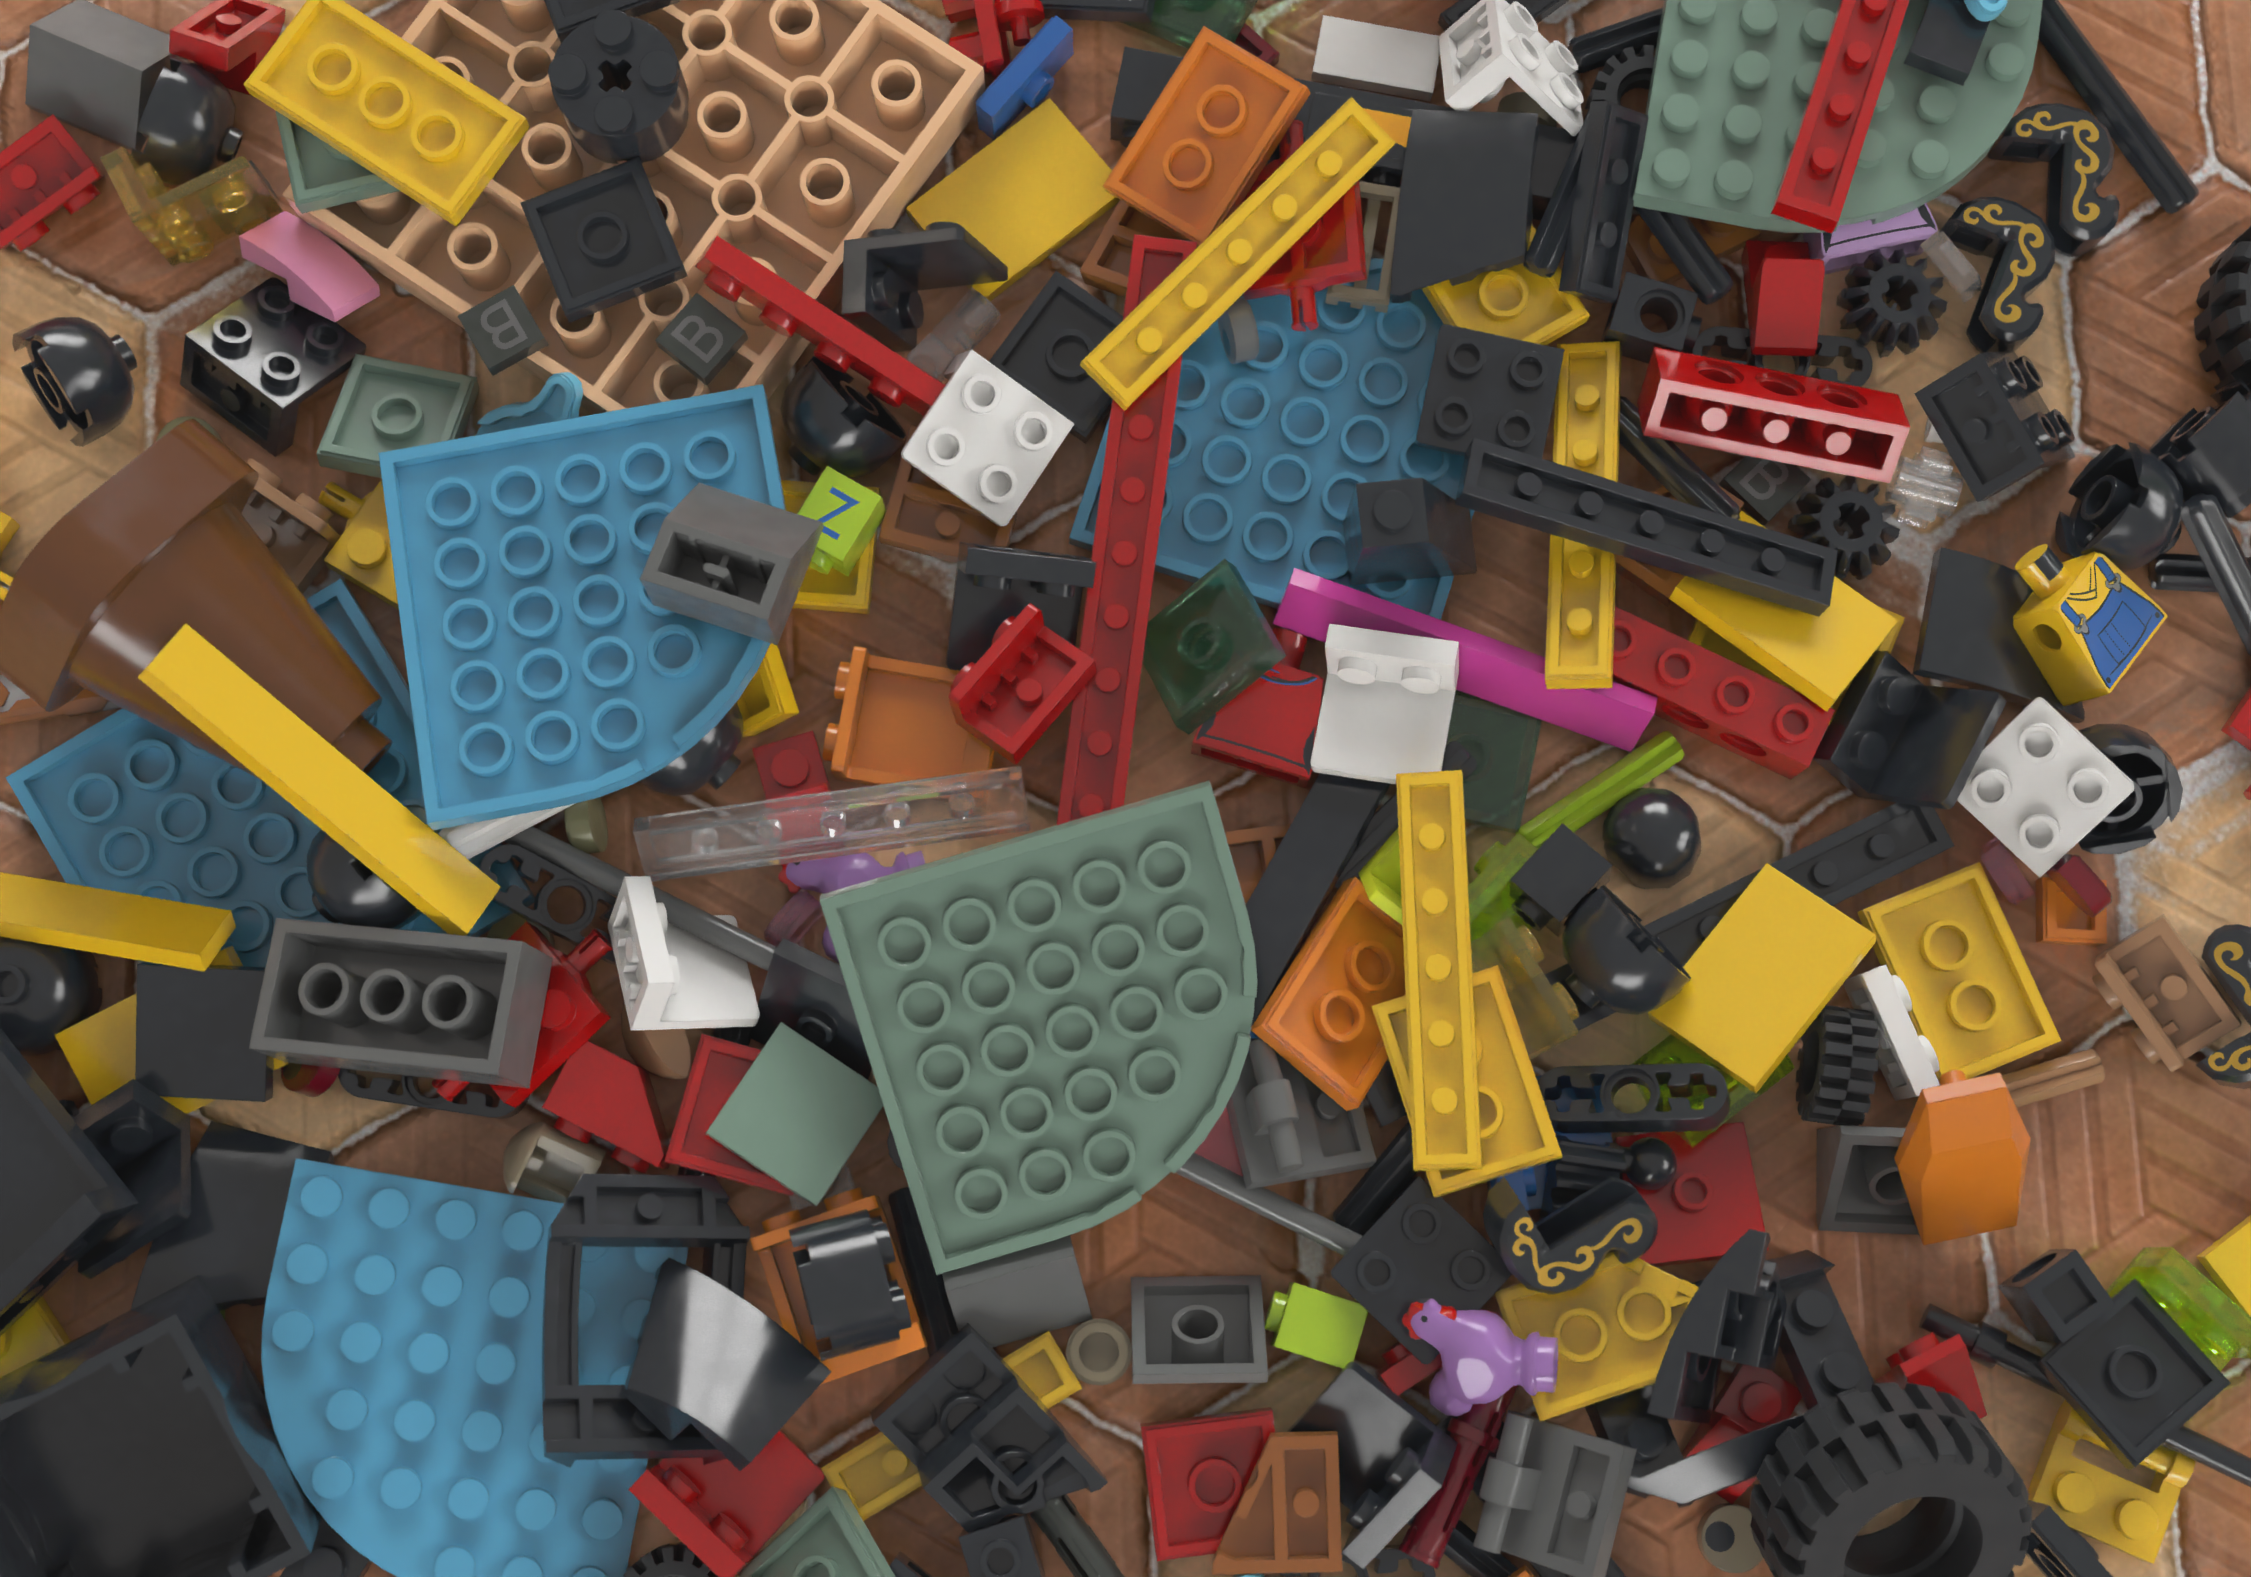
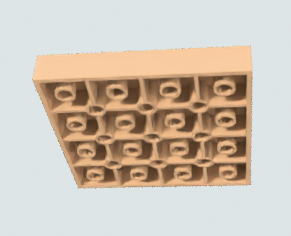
[282,0,986,414]

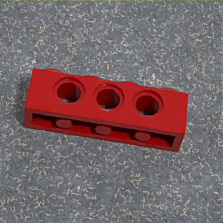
[1637,347,1910,483]
[1613,606,1835,780]

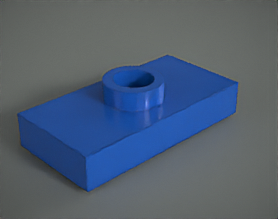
[976,15,1073,140]

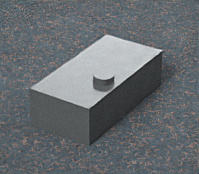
[249,918,553,1088]

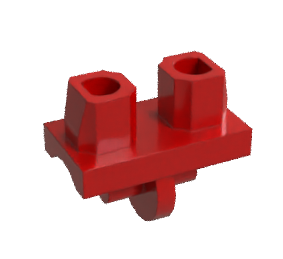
[942,0,1045,79]

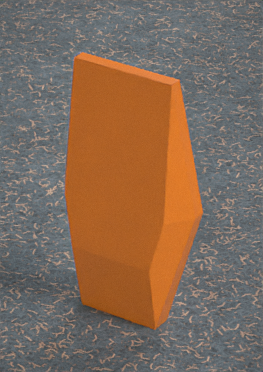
[1894,1070,2031,1246]

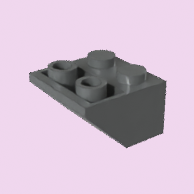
[640,483,824,646]

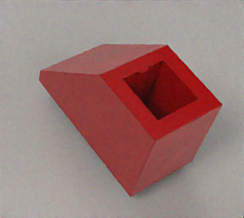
[542,1040,670,1174]
[1875,1332,1987,1419]

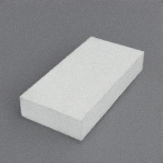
[1311,15,1440,102]

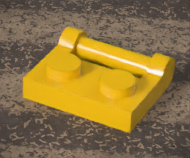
[2028,1400,2195,1564]

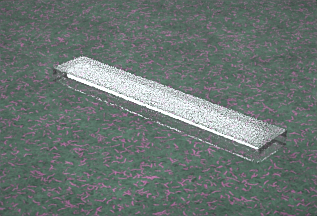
[633,766,1031,882]

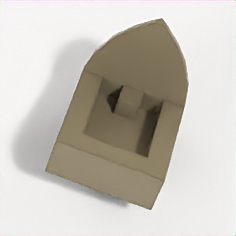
[503,1122,607,1204]

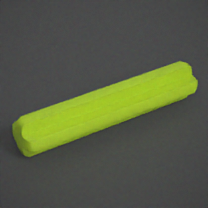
[1515,731,1684,857]

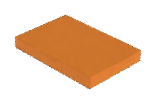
[1103,26,1311,247]
[1251,876,1406,1111]

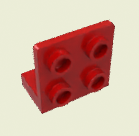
[628,1430,825,1577]

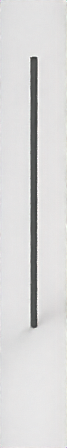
[423,798,1362,1256]

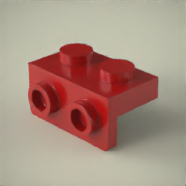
[0,114,104,252]
[949,603,1097,765]

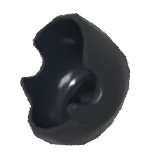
[1602,788,1701,889]

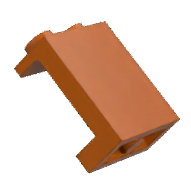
[823,646,995,805]
[750,1187,928,1385]

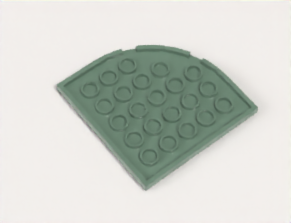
[1632,0,2043,233]
[819,781,1258,1275]

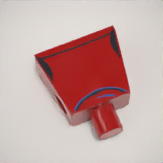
[1191,628,1323,789]

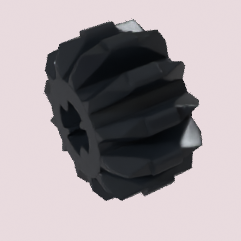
[1836,248,1948,358]
[1788,475,1900,581]

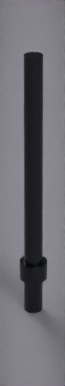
[1919,1303,2251,1487]

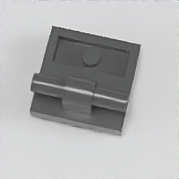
[1226,1039,1377,1190]
[1473,1410,1637,1577]

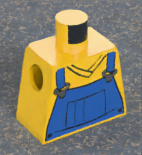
[2013,544,2168,707]

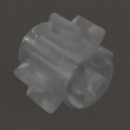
[1885,446,1964,529]

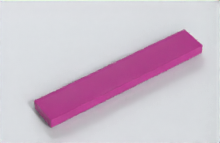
[1273,568,1658,752]

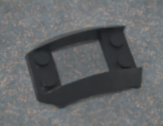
[542,1174,750,1467]
[1585,1250,1875,1508]

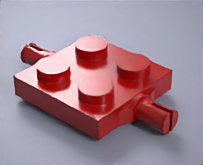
[1240,120,1367,331]
[431,921,613,1108]

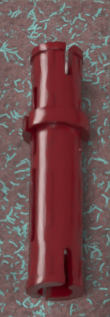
[1398,1385,1520,1569]

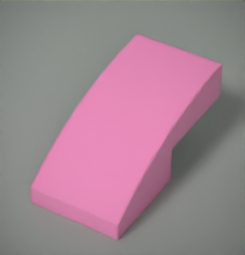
[239,211,380,322]

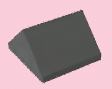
[25,0,187,152]
[1816,1125,1919,1235]
[942,1235,1093,1347]
[1131,1275,1268,1384]

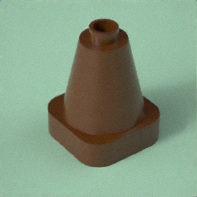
[0,419,393,779]

